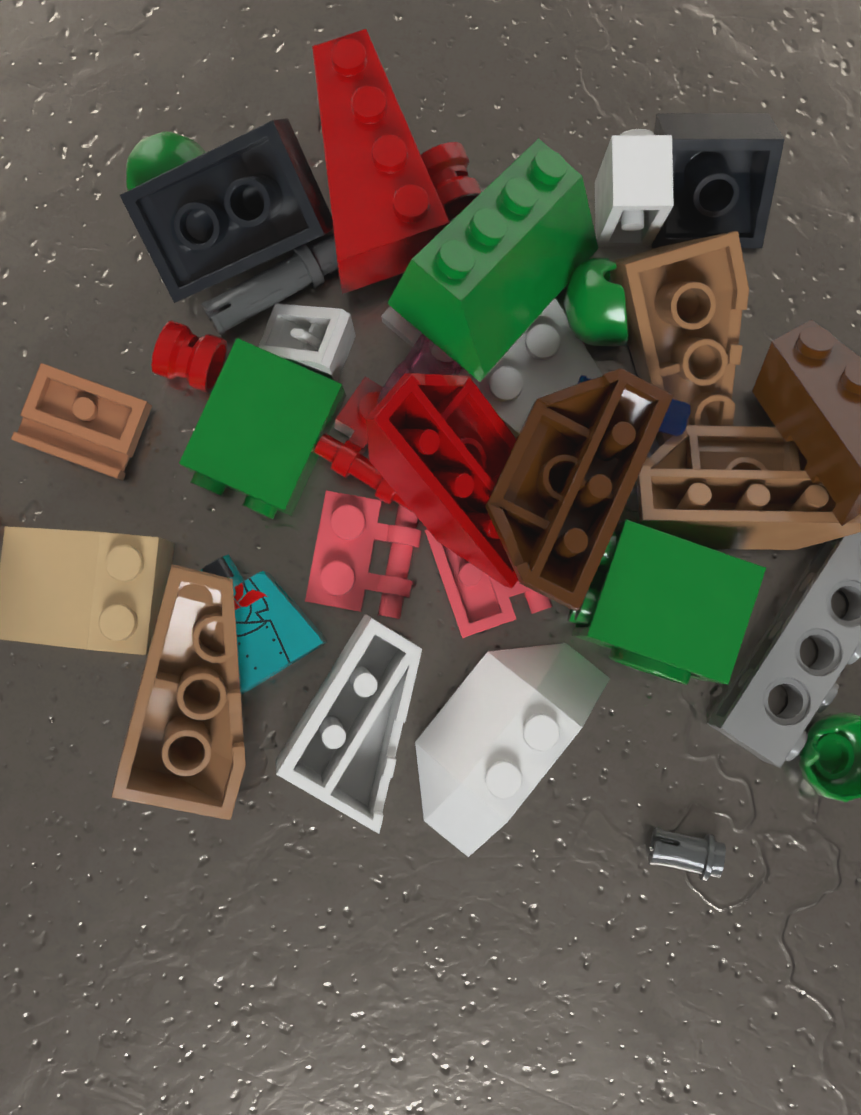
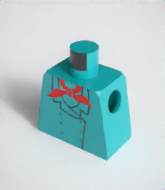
[200,554,328,695]

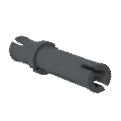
[201,233,338,336]

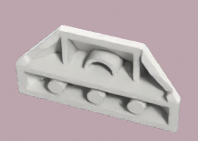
[415,643,610,857]

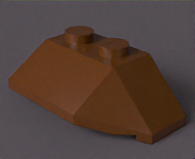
[485,368,674,611]

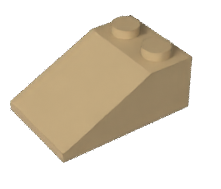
[0,526,175,655]

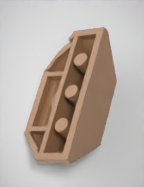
[636,425,861,550]

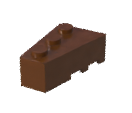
[752,319,861,526]

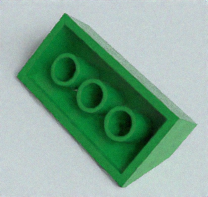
[387,138,599,382]

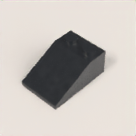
[120,118,333,303]

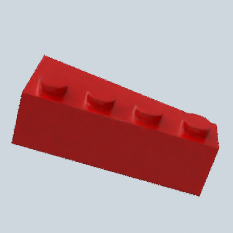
[312,29,450,294]

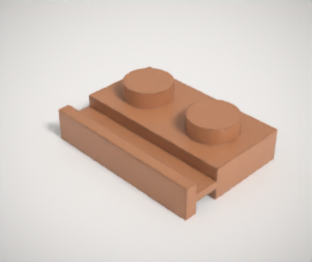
[11,363,152,481]

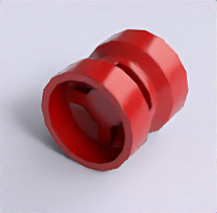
[421,142,482,220]
[151,320,227,393]

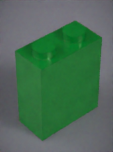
[179,338,346,519]

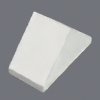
[258,304,356,382]

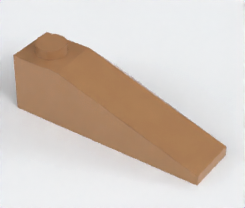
[111,564,246,820]

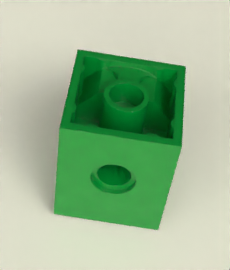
[568,519,766,685]

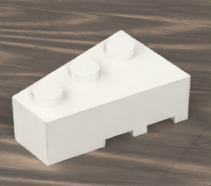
[275,613,422,834]

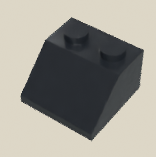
[651,113,785,249]

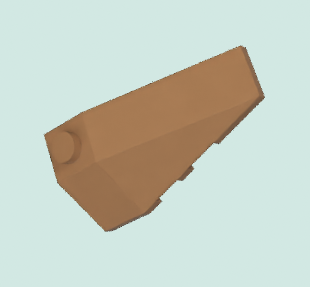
[610,231,749,447]

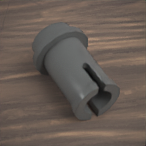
[648,827,726,881]

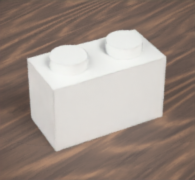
[595,129,674,247]

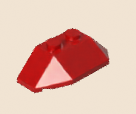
[366,373,518,588]

